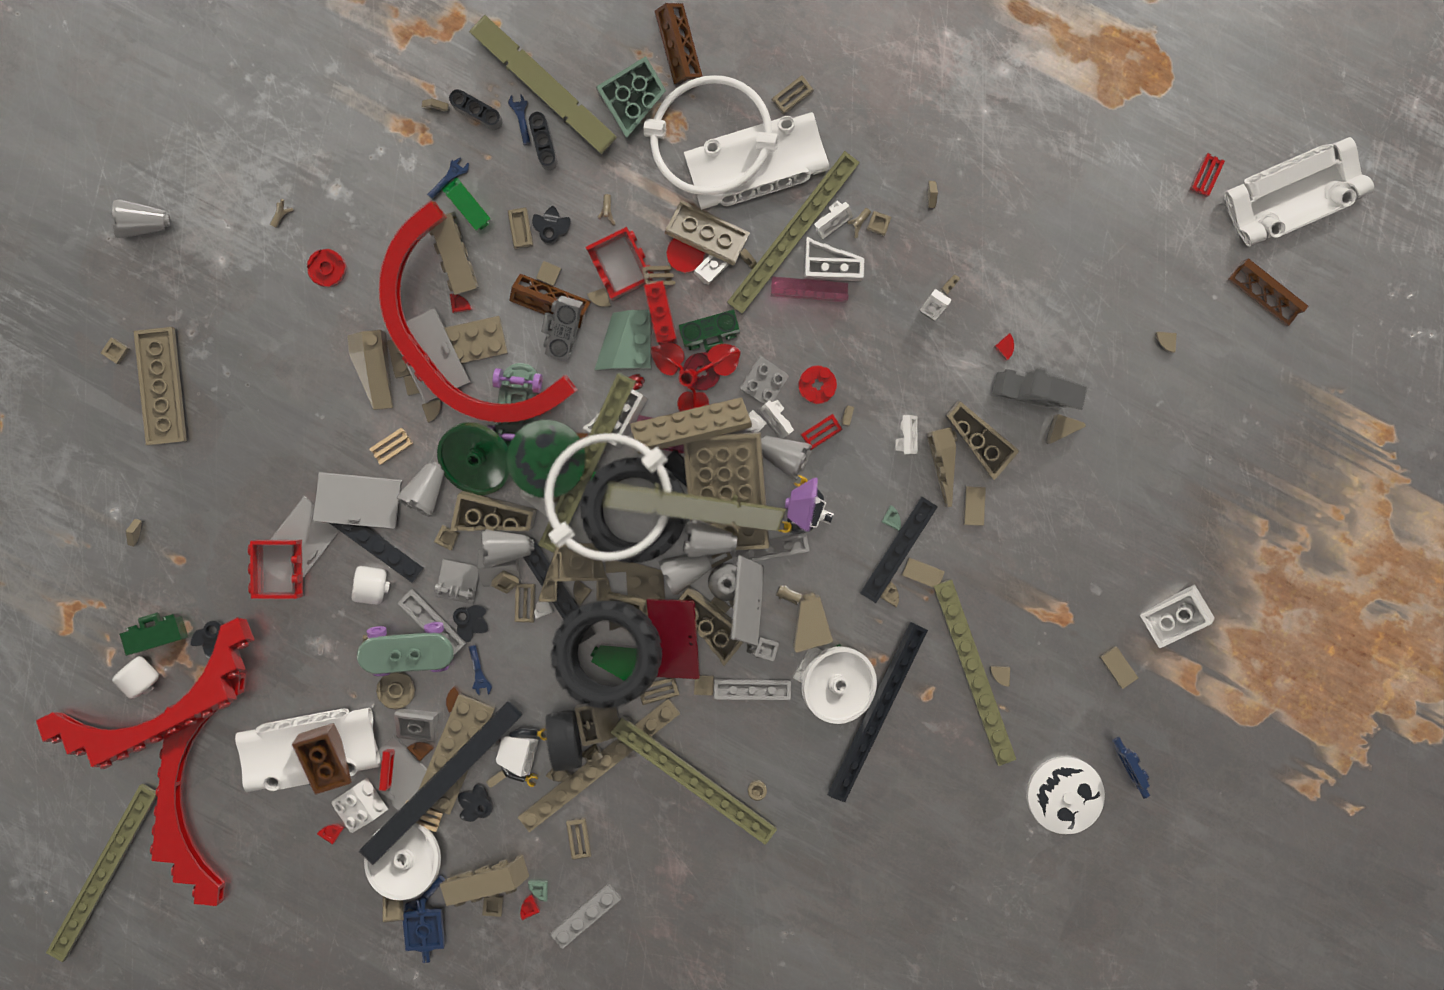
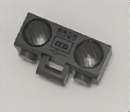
[541,296,583,361]

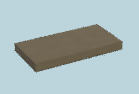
[664,201,750,266]

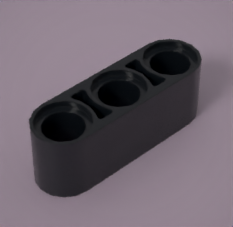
[449,89,503,130]
[529,112,558,170]

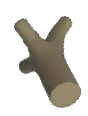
[598,194,616,225]
[270,199,293,228]
[847,208,871,238]

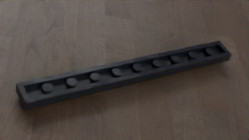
[827,622,928,802]

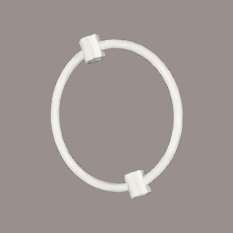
[644,75,779,195]
[545,434,671,561]

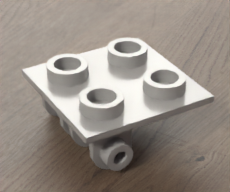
[740,356,789,404]
[435,559,479,604]

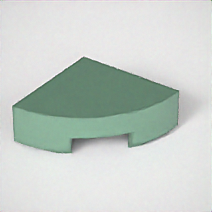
[882,505,901,531]
[528,880,548,902]

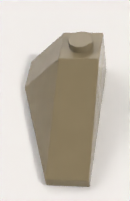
[347,330,393,410]
[926,427,958,507]

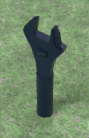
[508,94,531,145]
[427,157,469,200]
[468,645,492,696]
[404,875,445,911]

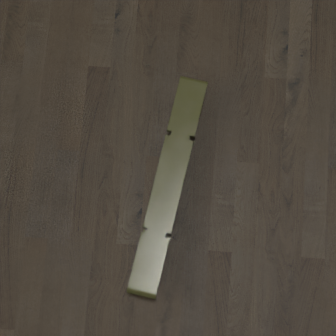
[469,15,617,155]
[604,483,786,531]

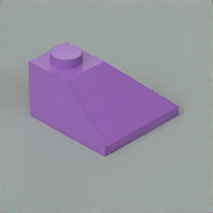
[784,478,818,531]

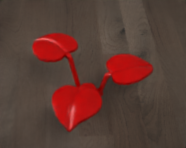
[651,343,741,412]

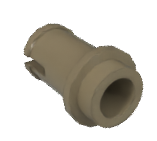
[776,585,802,605]

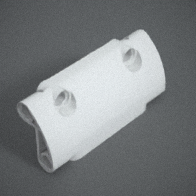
[1224,137,1375,247]

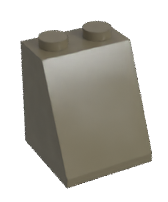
[793,592,833,653]

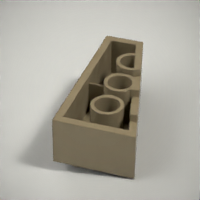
[450,491,537,531]
[440,855,530,907]

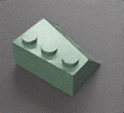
[596,56,666,138]
[595,310,652,371]

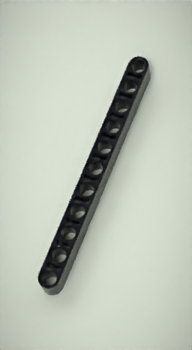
[359,701,523,865]

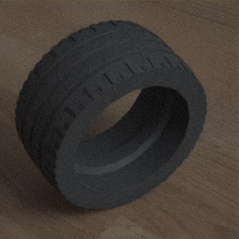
[545,711,582,771]

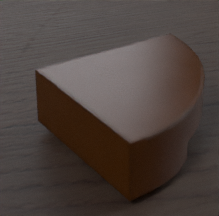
[446,686,461,713]
[407,741,435,762]

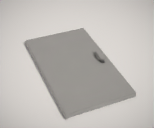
[400,308,470,403]
[313,472,402,529]
[263,496,340,590]
[731,556,764,646]
[361,735,433,820]

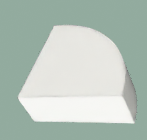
[534,600,554,619]

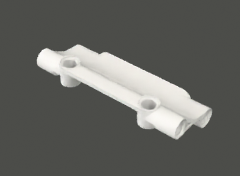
[684,112,830,210]
[235,708,381,792]

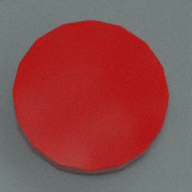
[666,238,705,273]
[307,249,346,287]

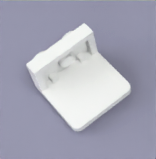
[332,778,388,833]

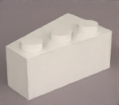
[804,237,864,281]
[583,389,648,449]

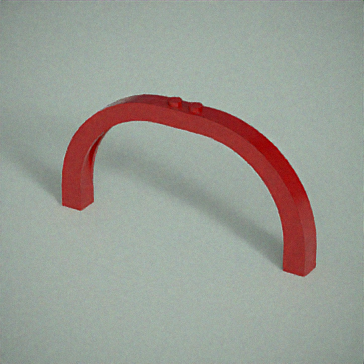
[379,201,578,422]

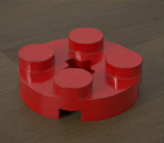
[798,365,837,404]

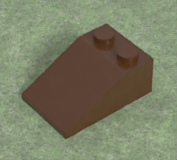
[291,723,352,795]

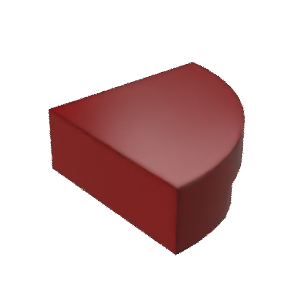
[449,294,472,313]
[994,333,1015,360]
[317,824,345,845]
[520,894,540,920]

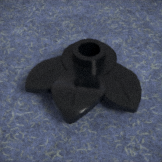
[532,206,571,244]
[453,605,488,642]
[191,621,221,659]
[458,784,492,822]

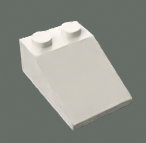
[1140,585,1214,648]

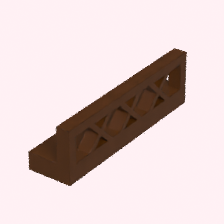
[655,3,703,85]
[1228,258,1309,326]
[509,273,591,329]

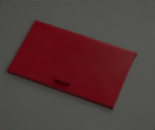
[646,599,700,679]

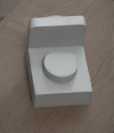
[747,637,780,661]

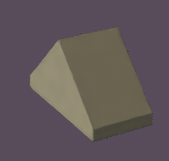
[1046,414,1086,444]

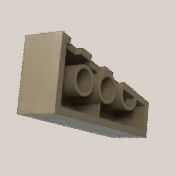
[429,212,478,295]
[946,400,1019,480]
[678,586,744,666]

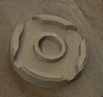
[376,672,416,710]

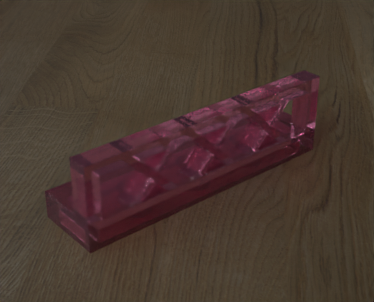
[770,276,849,303]

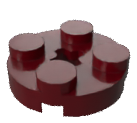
[683,352,721,391]

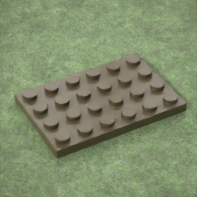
[683,432,770,550]

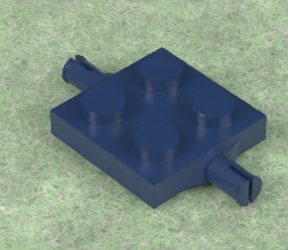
[1112,737,1150,799]
[403,898,445,963]

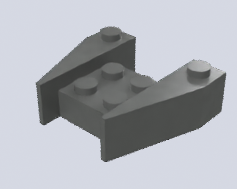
[992,368,1087,410]

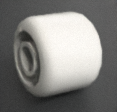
[352,566,390,605]
[112,656,159,699]

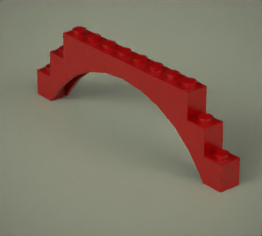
[36,617,254,769]
[150,673,246,906]

